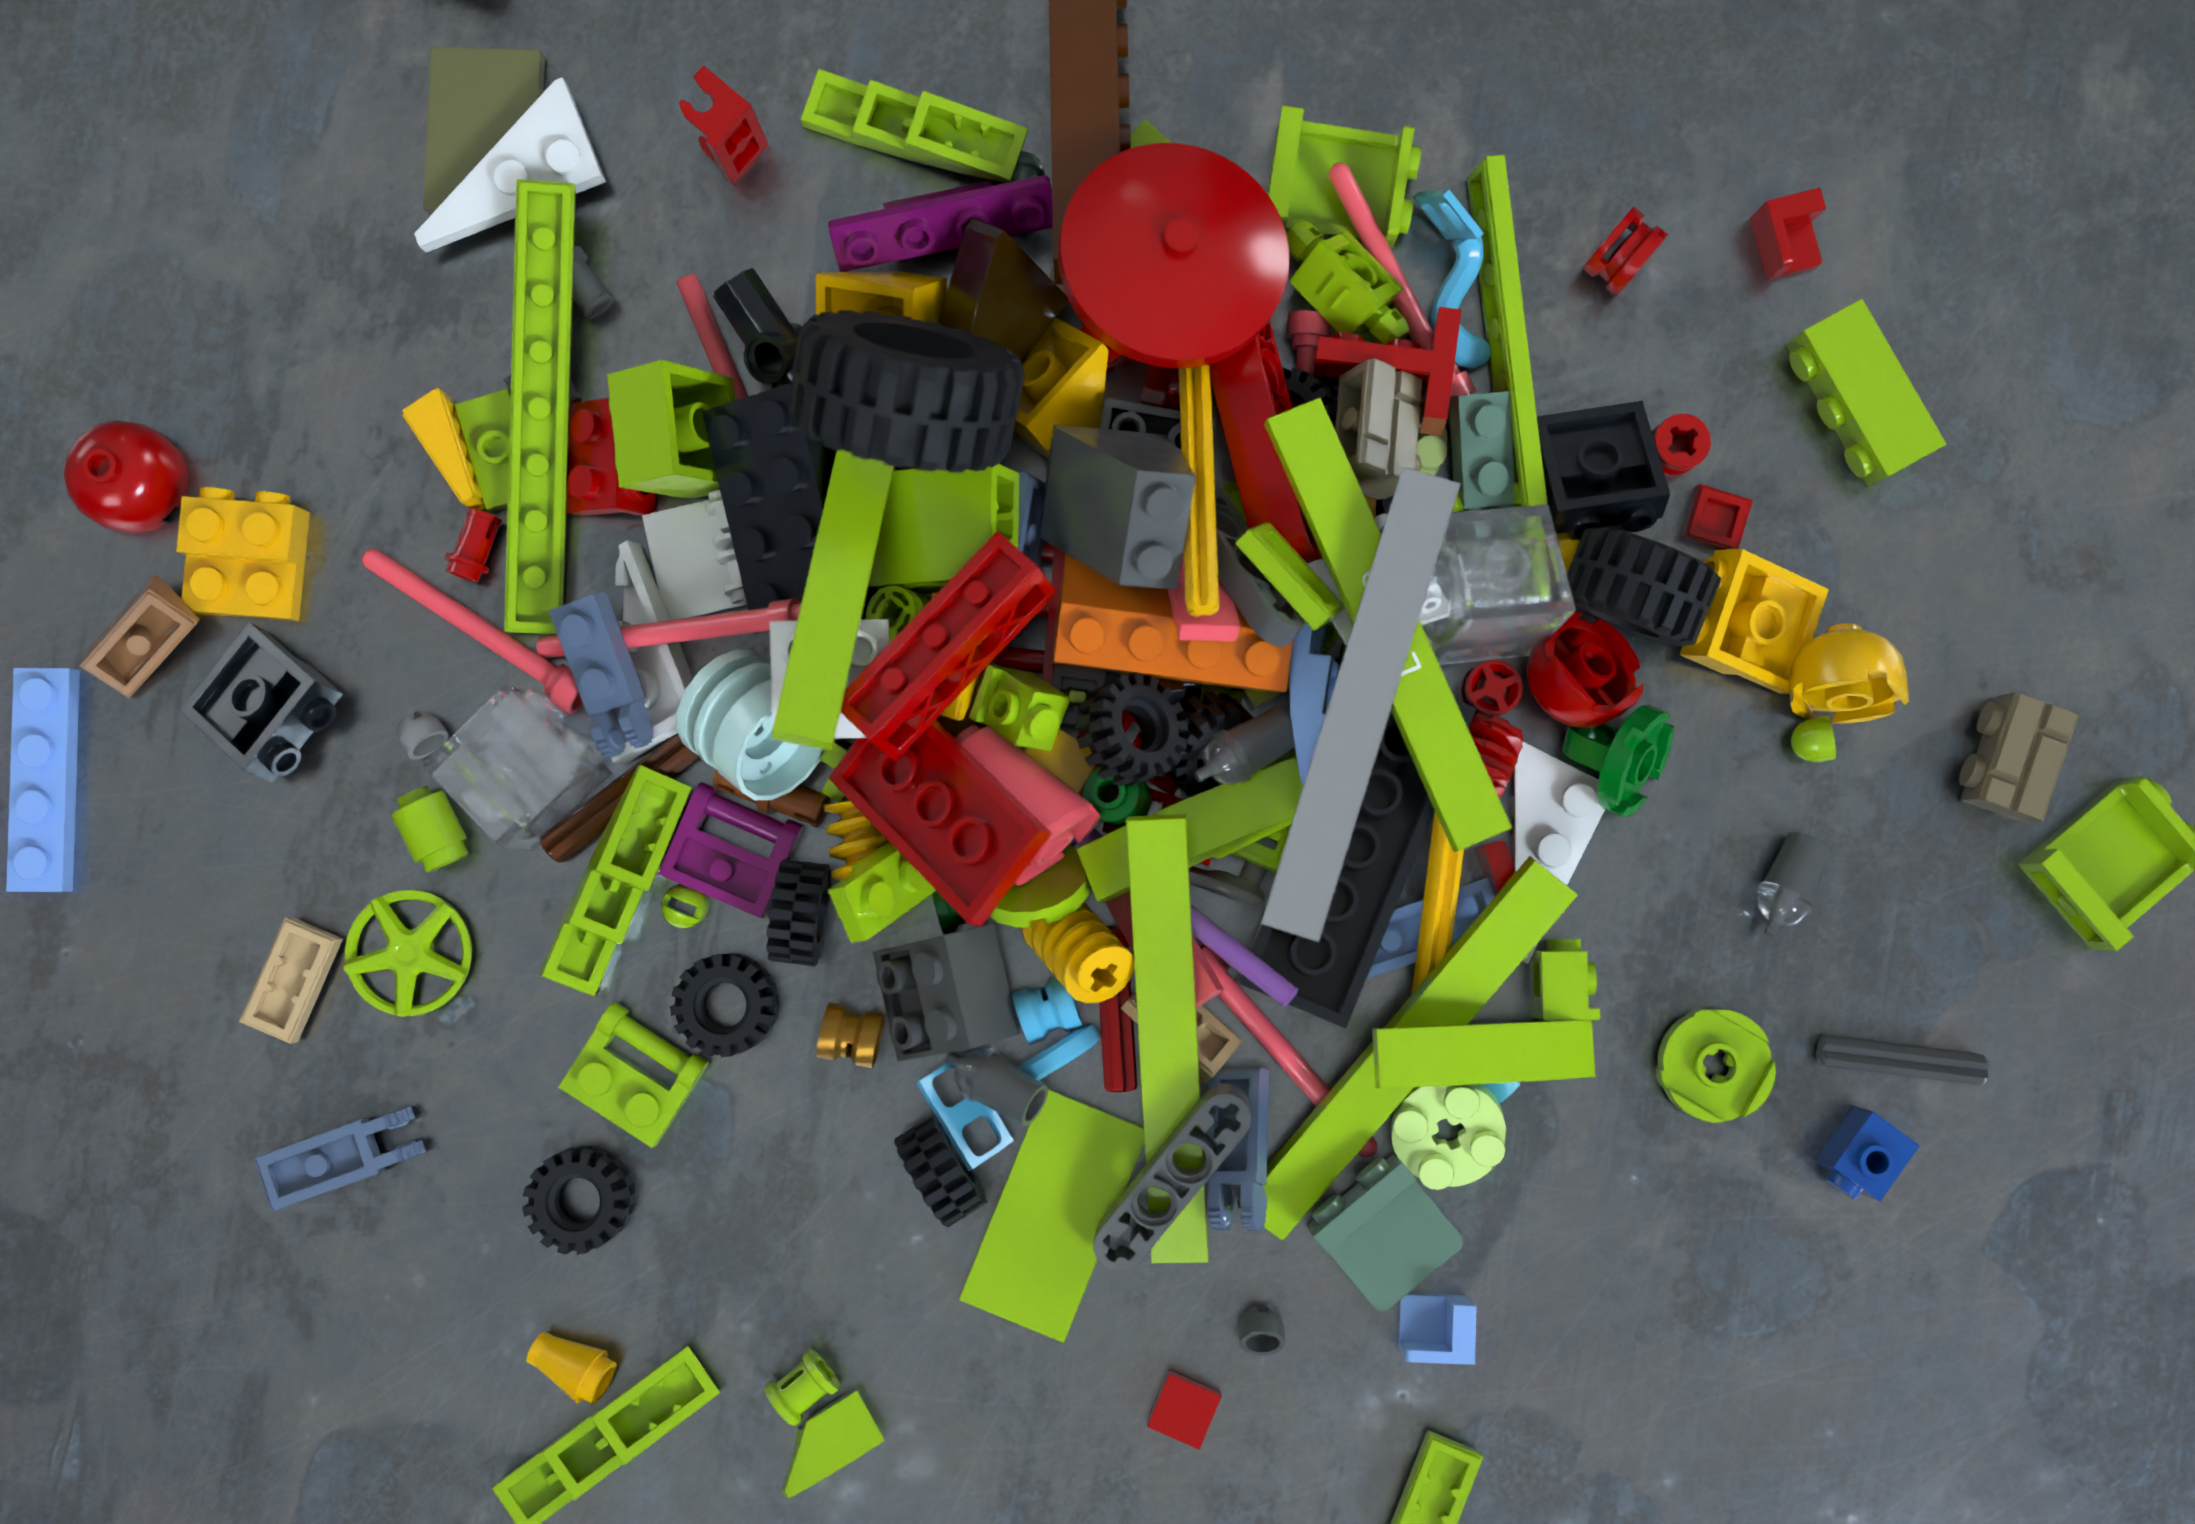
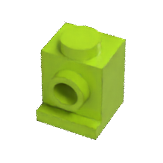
[969,664,1071,751]
[1530,939,1600,1021]

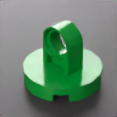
[1562,705,1674,818]

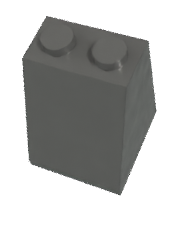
[1038,424,1196,589]

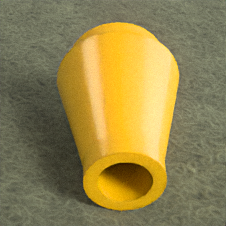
[526,1331,617,1405]

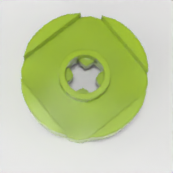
[1656,1008,1776,1123]

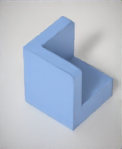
[1398,1293,1477,1365]

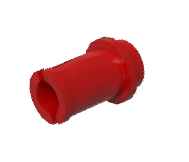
[444,508,503,583]

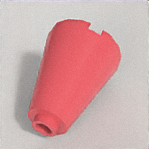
[955,725,1101,886]

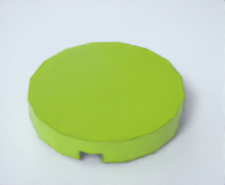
[990,844,1091,928]

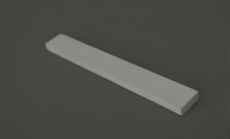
[1261,467,1461,942]

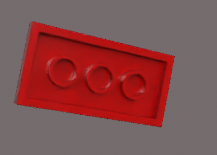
[829,720,1052,926]

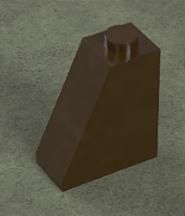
[938,218,1068,364]

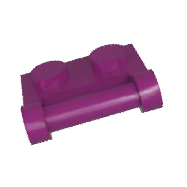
[658,782,804,918]

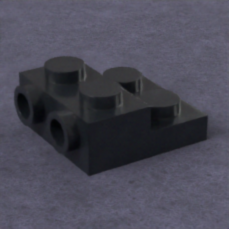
[1537,401,1670,540]
[179,622,343,783]

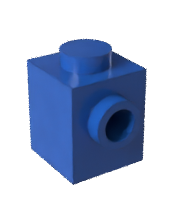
[1815,1106,1920,1201]

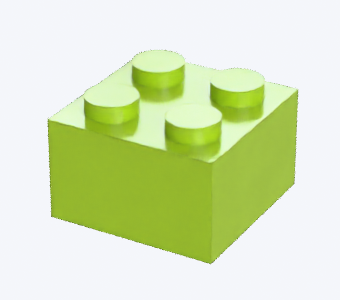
[607,360,735,499]

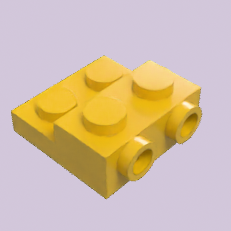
[176,487,310,622]
[1680,549,1829,694]

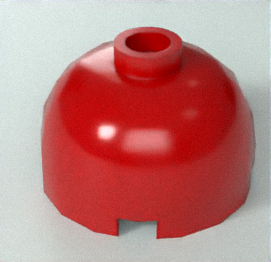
[63,420,189,534]
[1526,612,1643,728]

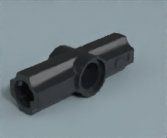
[713,268,802,388]

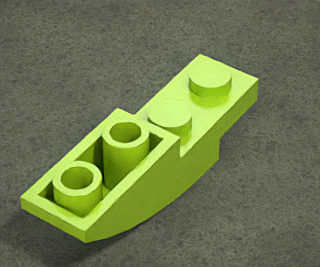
[828,842,936,943]

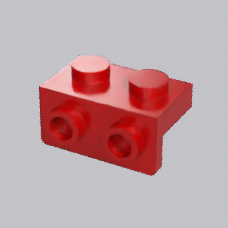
[566,398,655,516]

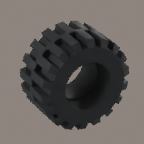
[1559,527,1721,646]

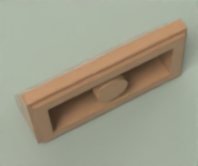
[80,574,199,698]

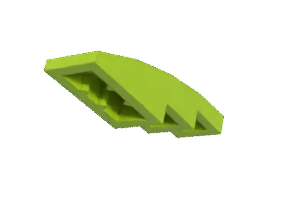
[801,68,1028,183]
[1076,757,1303,903]
[538,765,692,997]
[1372,1020,1595,1089]
[492,1346,720,1524]

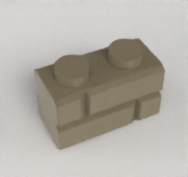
[1335,358,1424,500]
[1959,692,2079,823]

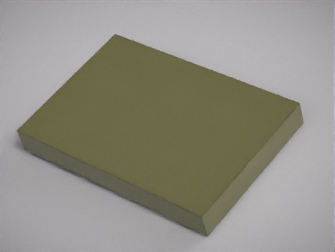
[423,47,545,215]

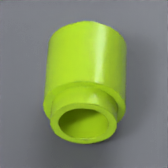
[391,785,468,873]

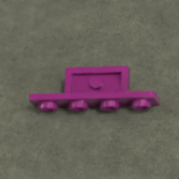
[828,175,1053,272]

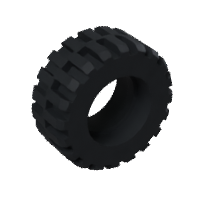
[788,310,1024,473]

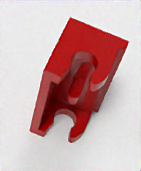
[679,65,768,185]

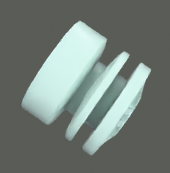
[676,649,825,800]

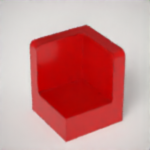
[1750,188,1826,281]

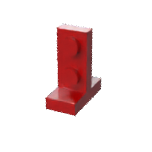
[1314,307,1462,436]

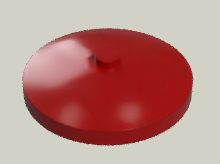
[1058,143,1289,369]

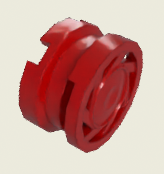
[1582,206,1668,296]

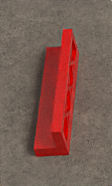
[841,531,1057,761]

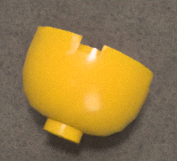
[1789,623,1909,724]

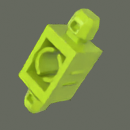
[1287,221,1410,345]

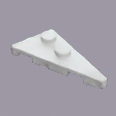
[414,77,606,253]
[611,540,693,764]
[1511,742,1605,964]

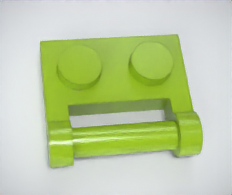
[558,1001,709,1148]

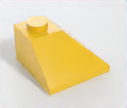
[816,271,947,323]
[1014,318,1109,459]

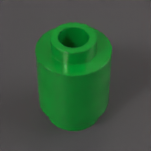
[1083,767,1152,828]

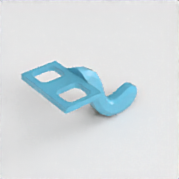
[1412,189,1491,369]
[916,1023,1102,1171]

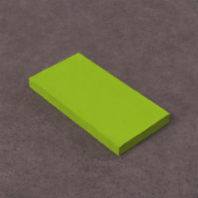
[959,1088,1145,1343]

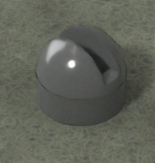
[1239,1306,1285,1355]

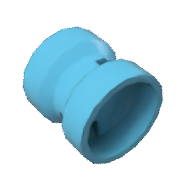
[1011,976,1083,1045]

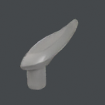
[1189,861,1267,904]

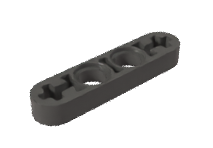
[1214,478,1306,647]
[1094,1084,1251,1271]

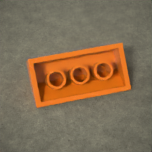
[1051,553,1293,694]

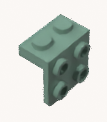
[1307,1154,1463,1312]

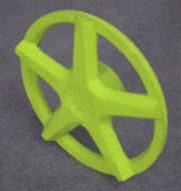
[344,890,472,1017]

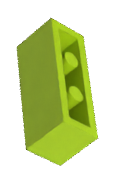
[1786,299,1947,487]

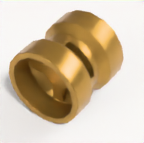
[816,1002,885,1069]

